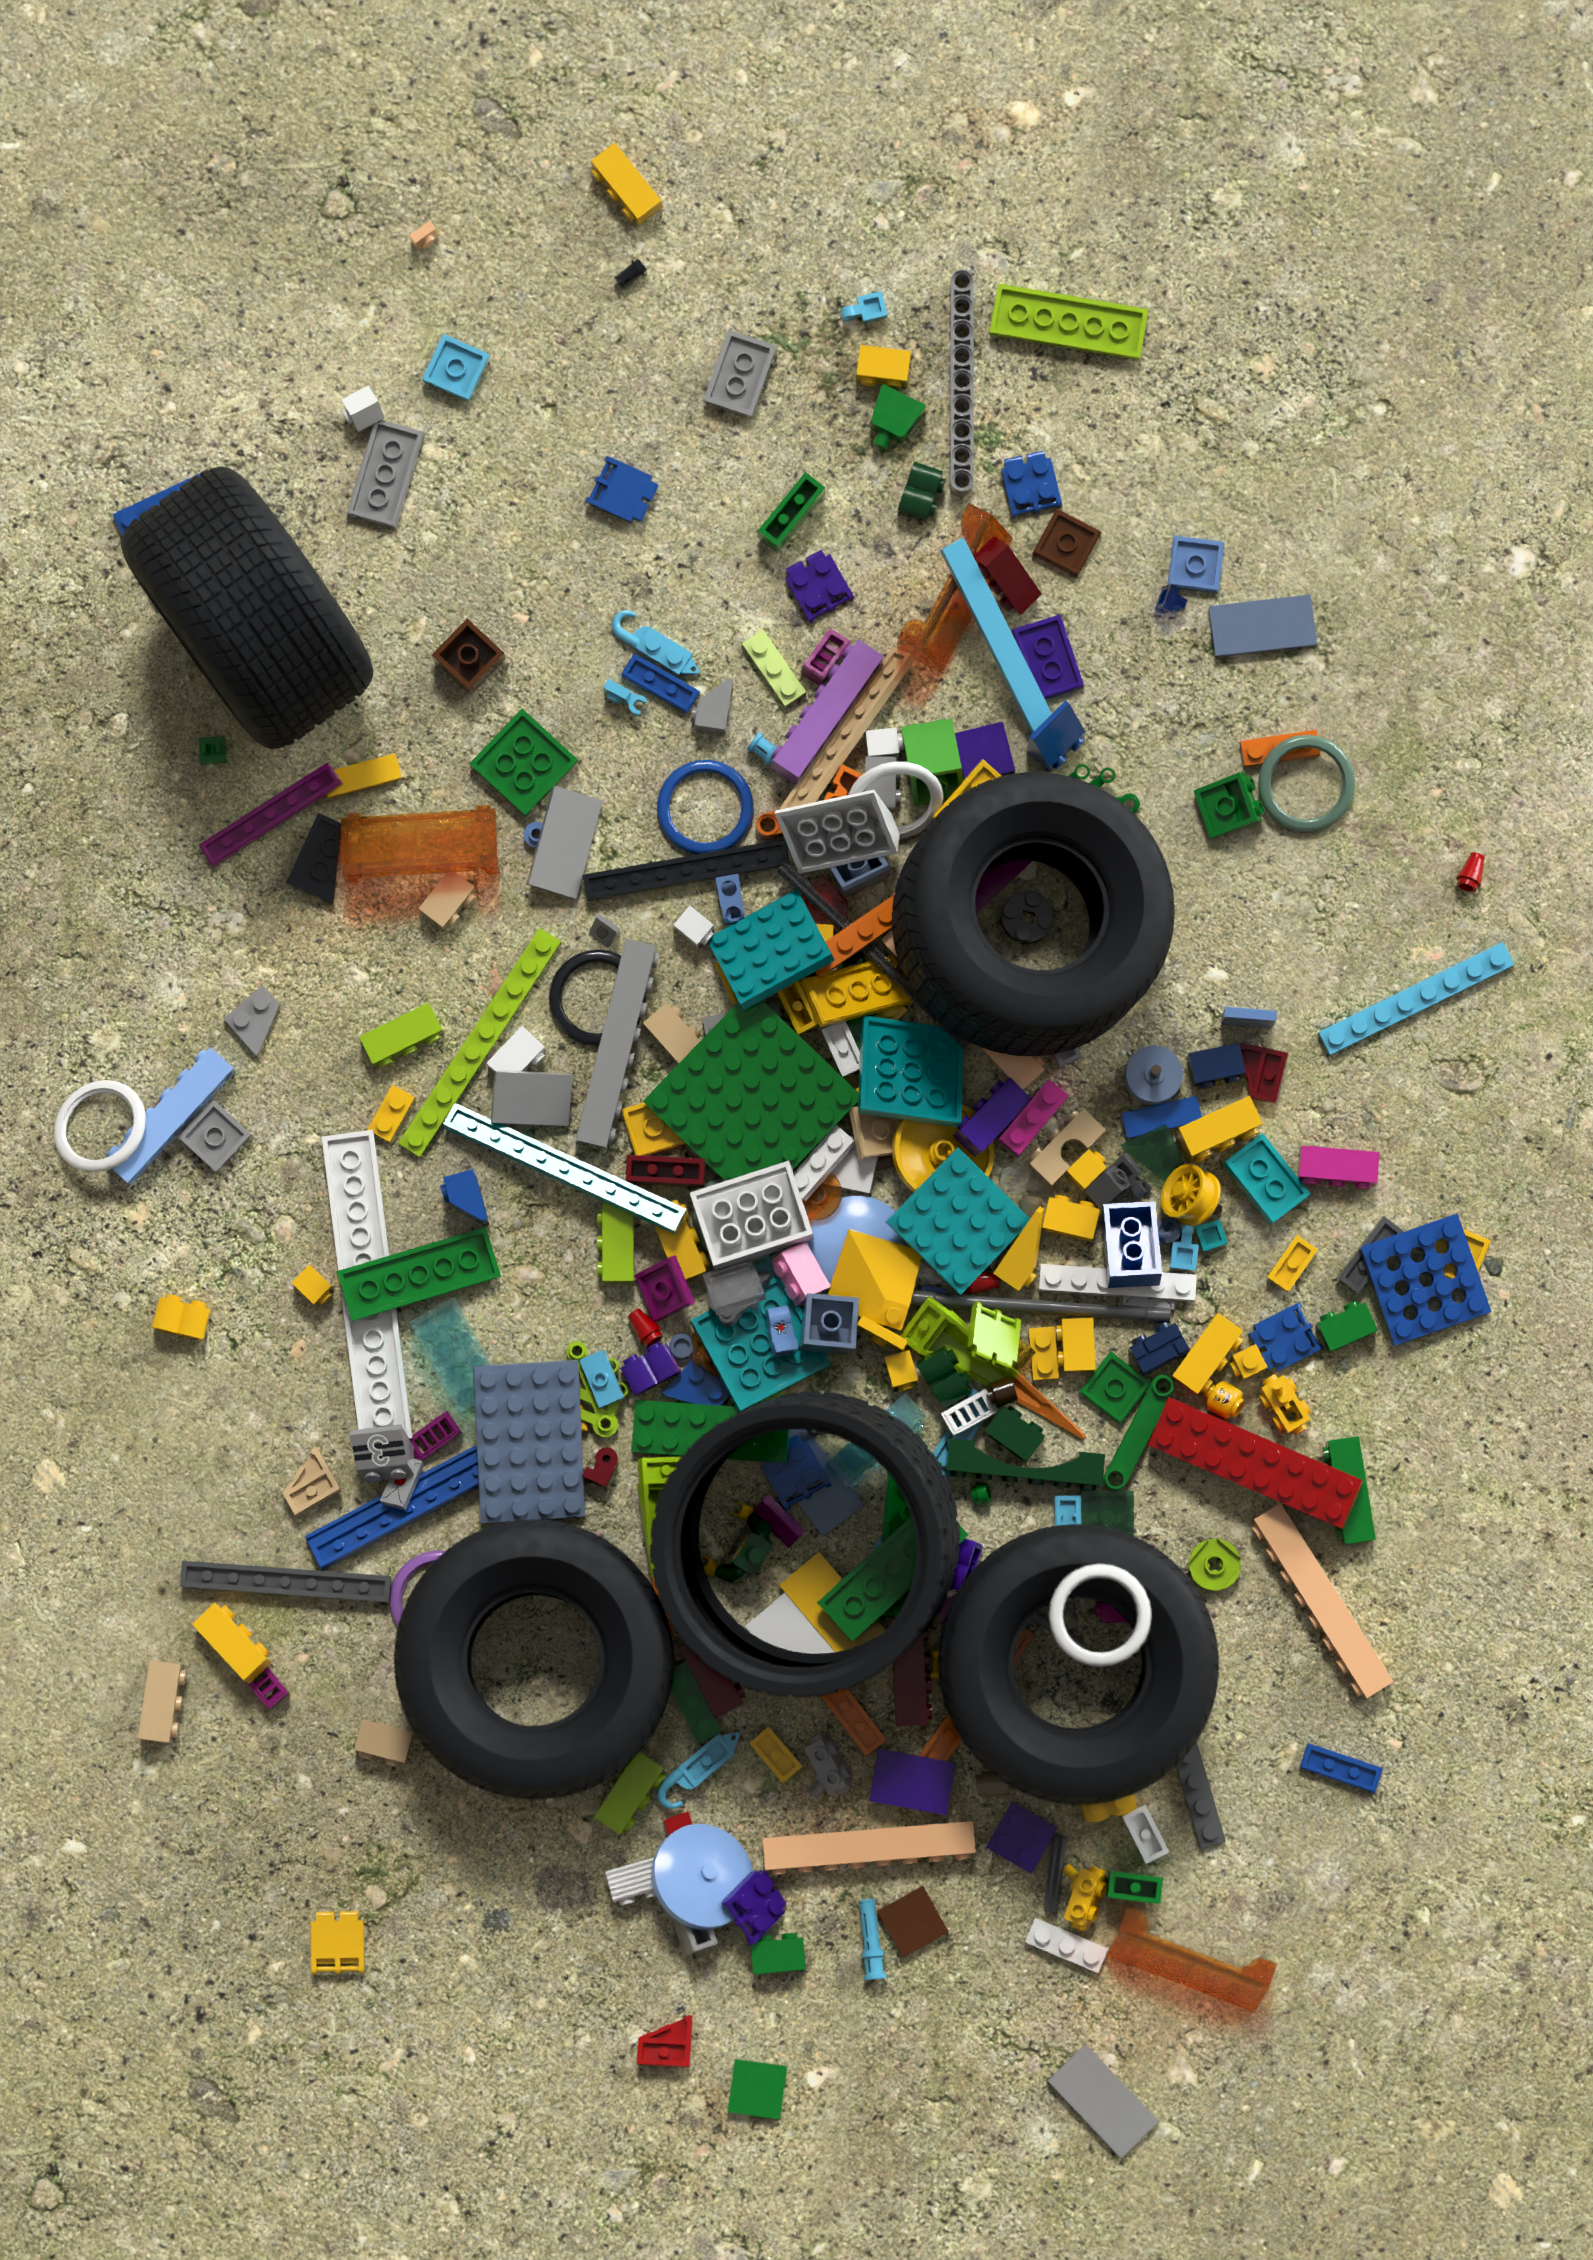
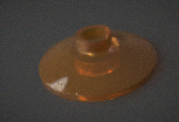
[801,1173,842,1220]
[691,1331,720,1378]

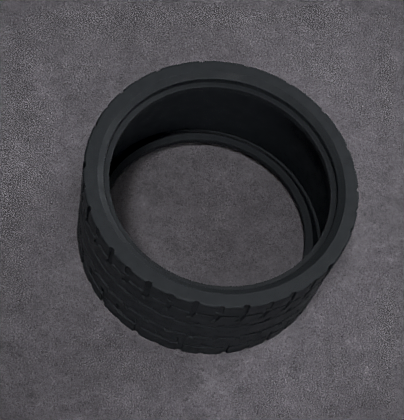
[650,1392,960,1698]

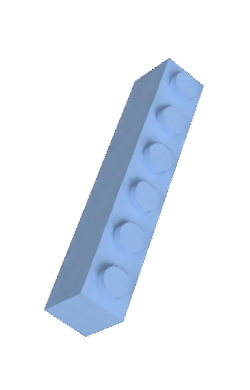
[106,1047,236,1186]

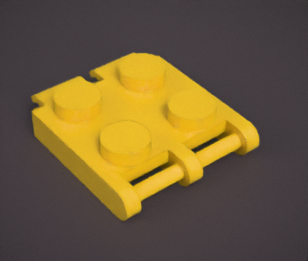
[311,1911,365,1975]

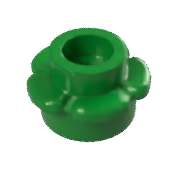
[971,1481,991,1507]

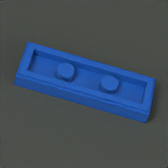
[621,653,700,714]
[1121,1096,1202,1139]
[1299,1743,1383,1793]

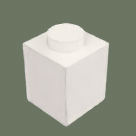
[342,386,385,432]
[865,728,904,758]
[673,905,714,948]

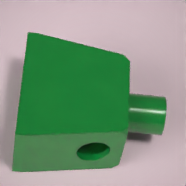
[870,384,926,451]

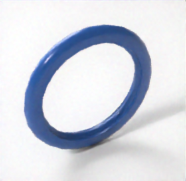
[657,760,754,854]

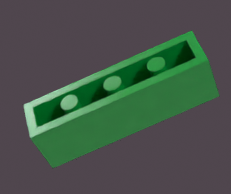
[1322,1436,1376,1546]

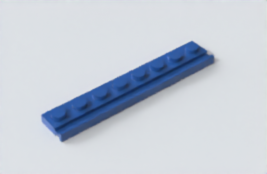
[305,1445,478,1571]

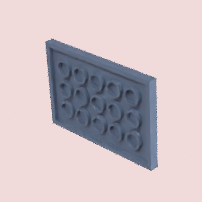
[473,1360,585,1523]

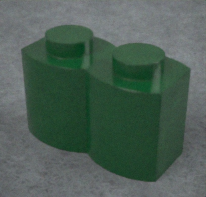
[898,462,946,523]
[917,1346,973,1409]

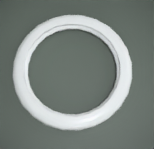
[848,762,944,840]
[54,1080,146,1172]
[1049,1564,1151,1667]

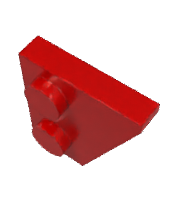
[637,2015,693,2068]

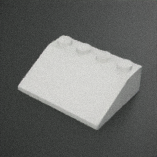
[775,790,900,874]
[690,1161,814,1271]

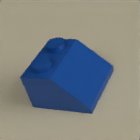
[440,1169,490,1226]

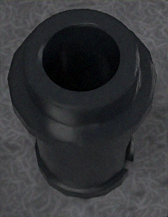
[614,258,647,290]

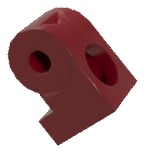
[582,1447,618,1489]

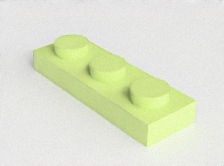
[742,630,806,708]

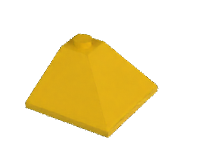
[827,1228,921,1331]

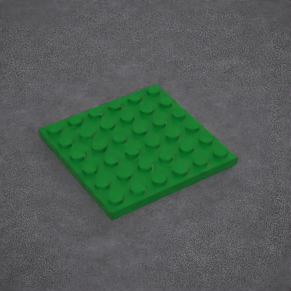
[643,1000,859,1181]

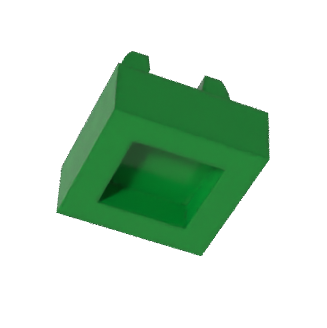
[199,736,227,765]

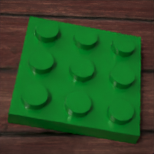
[469,709,579,817]

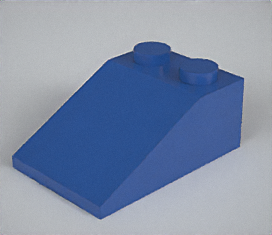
[1027,700,1085,773]

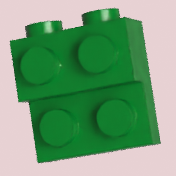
[1193,772,1264,839]

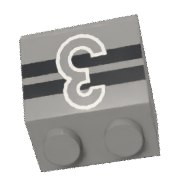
[350,1424,414,1482]

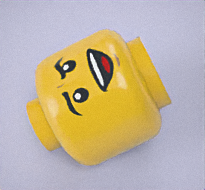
[1205,1381,1245,1419]

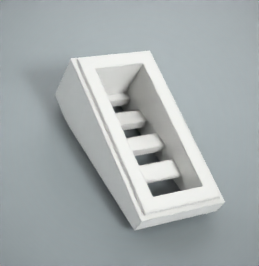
[940,1389,998,1437]

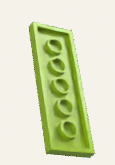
[989,283,1149,361]

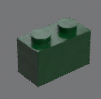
[984,1406,1045,1463]

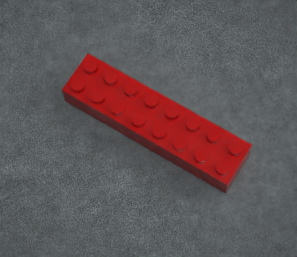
[1148,1397,1364,1529]

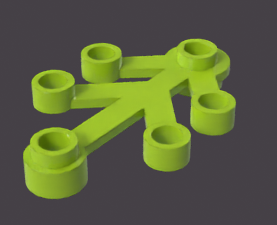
[566,1341,628,1437]

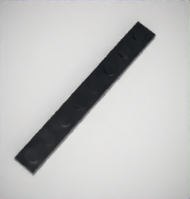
[583,839,790,901]

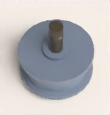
[1125,1045,1183,1105]

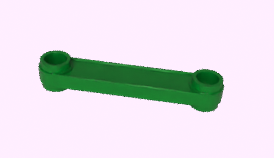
[1103,1375,1174,1491]

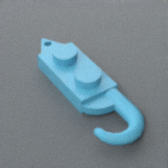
[612,610,700,676]
[657,1732,740,1809]

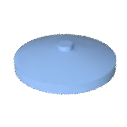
[807,1196,910,1290]
[651,1824,753,1930]

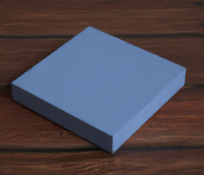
[1167,536,1224,594]
[1221,1007,1277,1028]

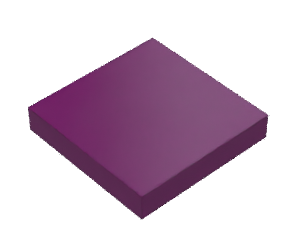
[634,1255,695,1322]

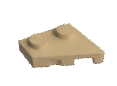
[283,1447,342,1517]

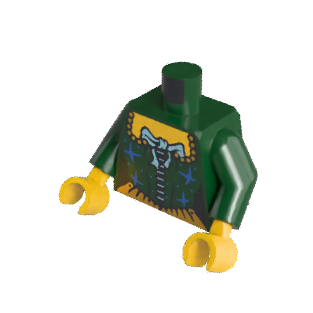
[703,1501,773,1584]

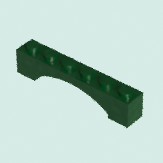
[944,1439,1105,1491]

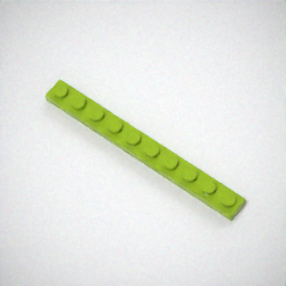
[398,928,561,1158]

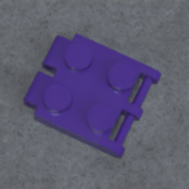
[785,550,855,624]
[721,1869,787,1946]

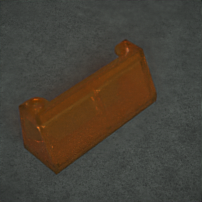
[897,503,1013,673]
[341,805,500,883]
[1106,1906,1277,2012]

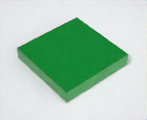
[1079,1351,1151,1424]
[728,2059,787,2119]

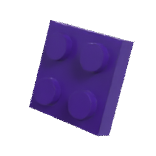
[986,1802,1057,1874]

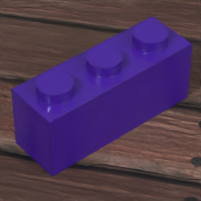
[952,1078,1032,1157]

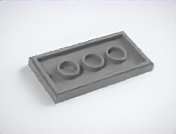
[347,420,425,530]
[526,786,603,900]
[1047,2044,1159,2158]

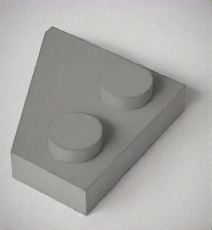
[224,985,280,1057]

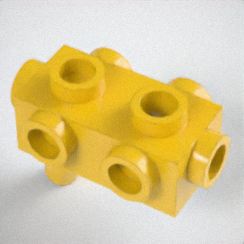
[1258,1374,1311,1436]
[1063,1864,1107,1931]

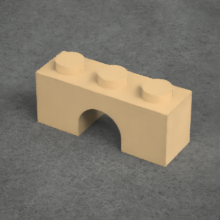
[1029,1109,1106,1188]

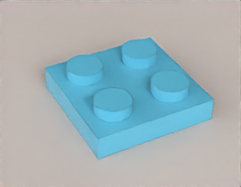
[422,334,490,402]

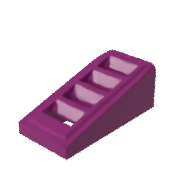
[801,628,851,686]
[410,1411,463,1461]
[246,1667,290,1710]

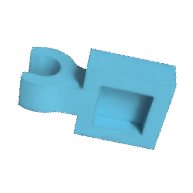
[841,291,888,324]
[603,679,647,716]
[1169,1224,1199,1271]

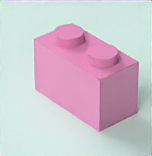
[771,1241,831,1306]

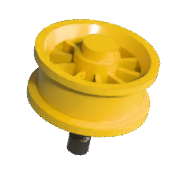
[1161,1164,1222,1226]

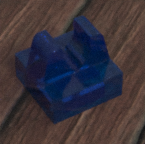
[1154,584,1188,614]

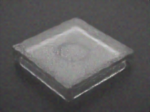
[1219,1198,1291,1261]
[702,1259,766,1315]

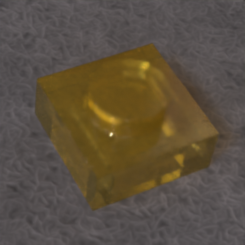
[1012,1339,1036,1372]

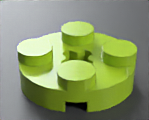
[1188,1539,1241,1591]

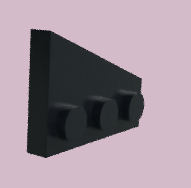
[286,813,342,905]

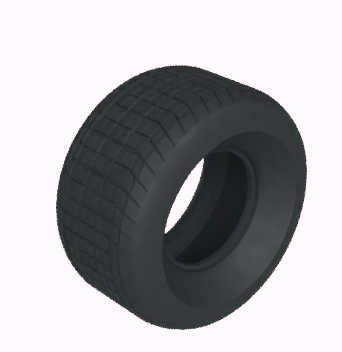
[121,466,373,749]
[892,772,1175,1056]
[394,1519,674,1800]
[938,1524,1219,1805]

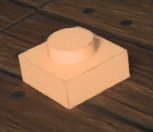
[409,221,437,250]

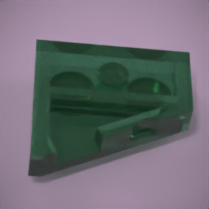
[1121,1123,1185,1182]

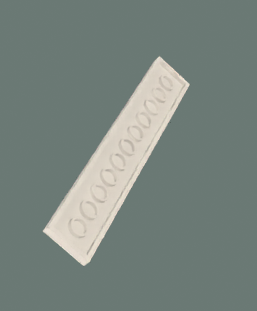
[322,1130,413,1439]

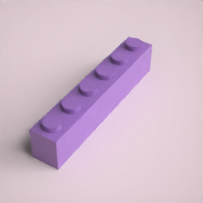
[771,639,884,784]

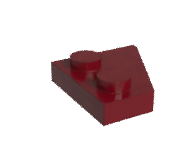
[1239,1042,1289,1104]

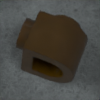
[986,1376,1018,1408]

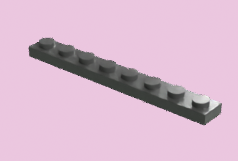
[180,1560,392,1603]
[1176,1741,1226,1849]

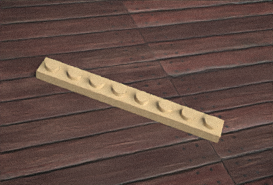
[779,647,915,810]

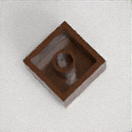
[432,618,506,696]

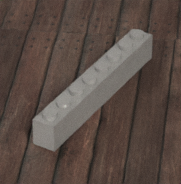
[575,939,659,1148]

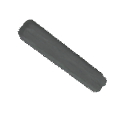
[1043,1835,1067,1913]

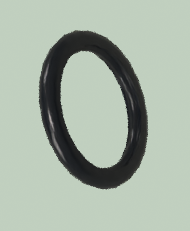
[549,949,647,1046]

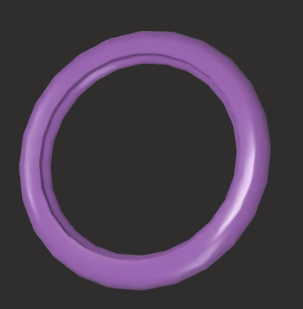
[389,1550,445,1628]

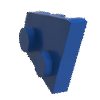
[662,1356,730,1406]

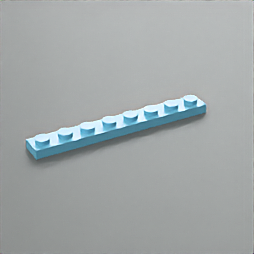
[1318,942,1515,1056]

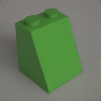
[901,718,963,806]

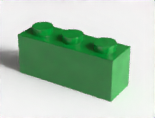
[757,472,825,553]

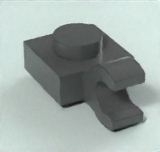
[1107,1152,1152,1199]

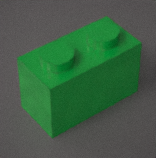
[1316,1300,1378,1353]
[1106,1871,1163,1904]
[751,1932,806,1975]

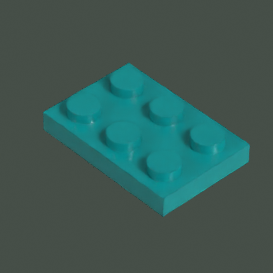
[1222,1133,1311,1225]

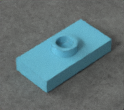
[579,1350,624,1408]
[1054,1495,1081,1526]

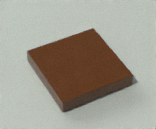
[1032,508,1102,578]
[877,1885,949,1958]

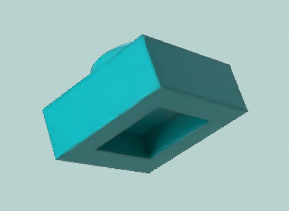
[1194,1219,1228,1253]

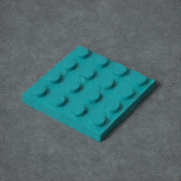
[708,890,835,1010]
[858,1015,963,1127]
[885,1147,1030,1295]
[690,1276,831,1413]

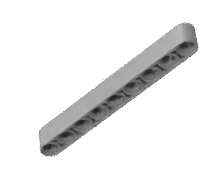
[950,269,974,497]

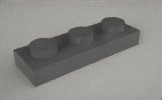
[1336,1216,1404,1294]

